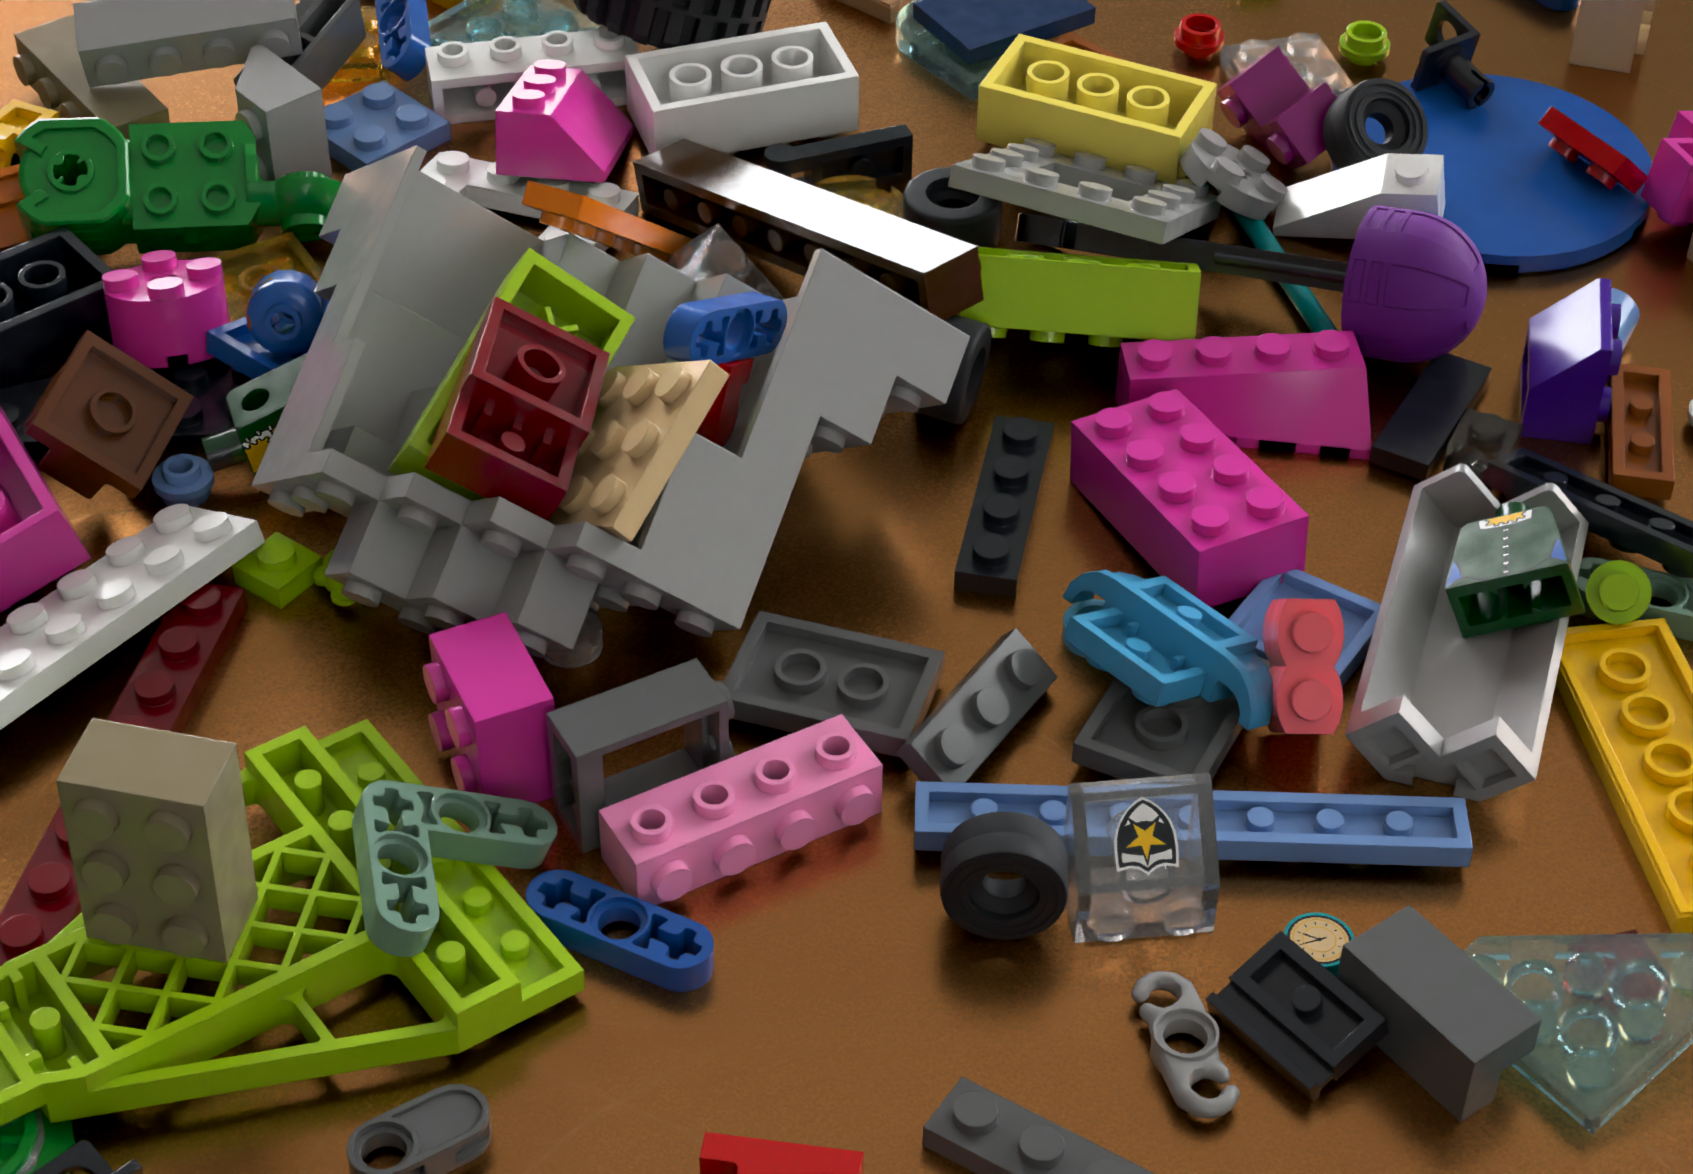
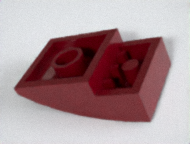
[425,296,610,521]

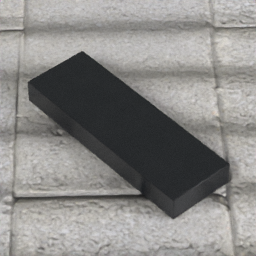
[1369,353,1493,481]

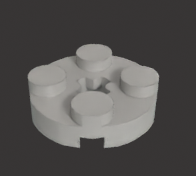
[1180,128,1288,220]

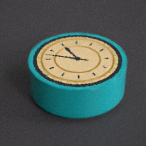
[1284,912,1355,978]

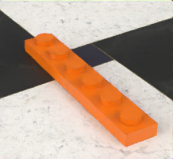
[522,180,693,263]

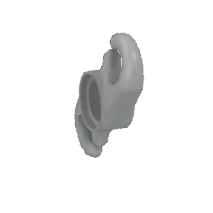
[1130,971,1240,1119]

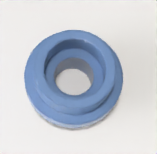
[152,454,215,507]

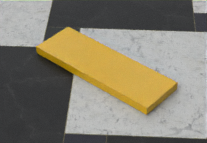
[1556,618,1693,935]

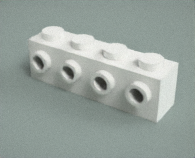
[425,26,639,124]

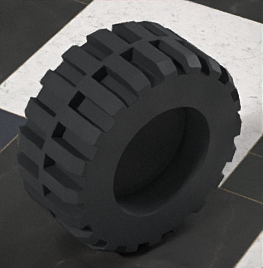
[573,0,771,49]

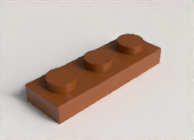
[1607,364,1675,500]

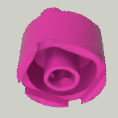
[102,250,230,369]

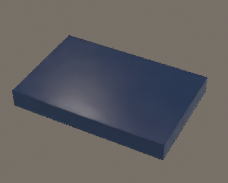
[913,0,1096,65]

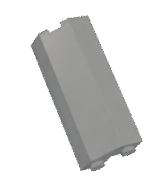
[1345,464,1589,802]

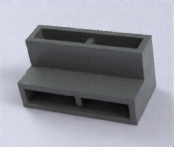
[234,0,367,90]
[1337,905,1542,1122]

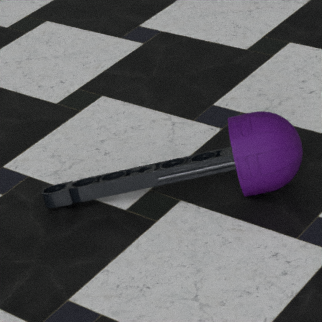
[1015,205,1487,363]

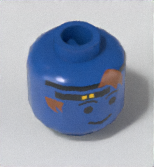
[245,270,327,355]

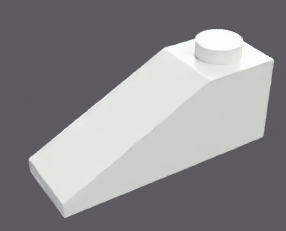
[1273,153,1445,239]

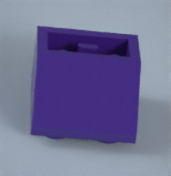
[1519,278,1623,445]

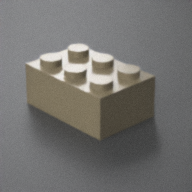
[56,718,258,962]

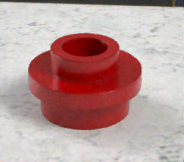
[1174,13,1225,58]

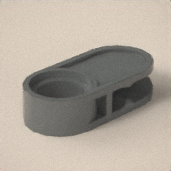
[346,1084,492,1174]

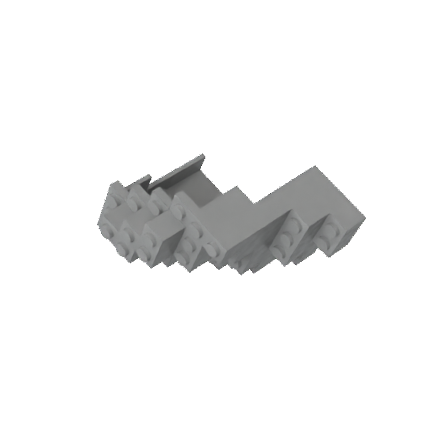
[251,145,970,658]

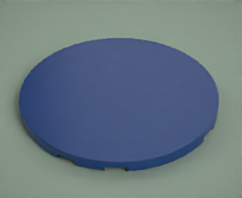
[1329,74,1652,273]

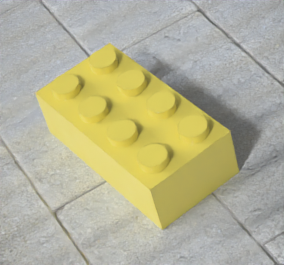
[976,34,1217,185]

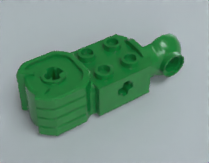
[14,117,341,255]

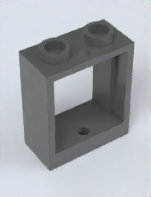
[546,658,735,854]

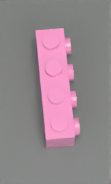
[598,714,883,905]

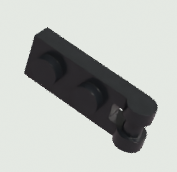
[764,124,913,195]

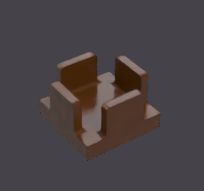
[24,330,194,499]

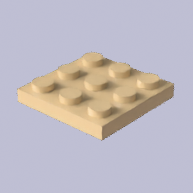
[548,360,730,542]

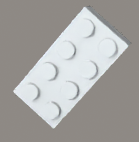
[625,22,859,155]

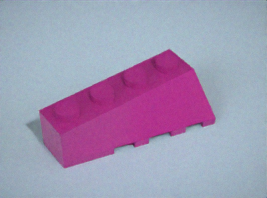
[1115,330,1372,460]

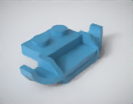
[1063,570,1273,730]

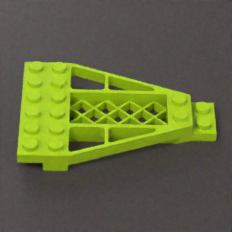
[0,719,585,1126]

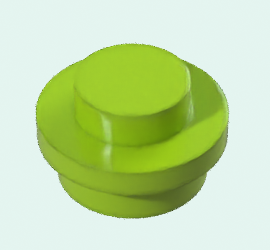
[1339,21,1390,66]
[1585,560,1652,625]

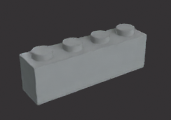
[73,0,303,88]

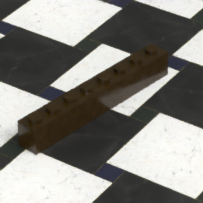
[633,139,984,320]

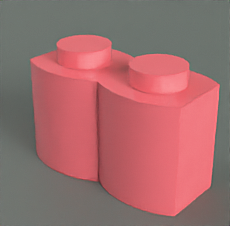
[1263,598,1344,735]

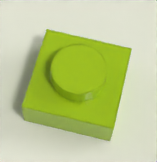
[232,531,323,609]

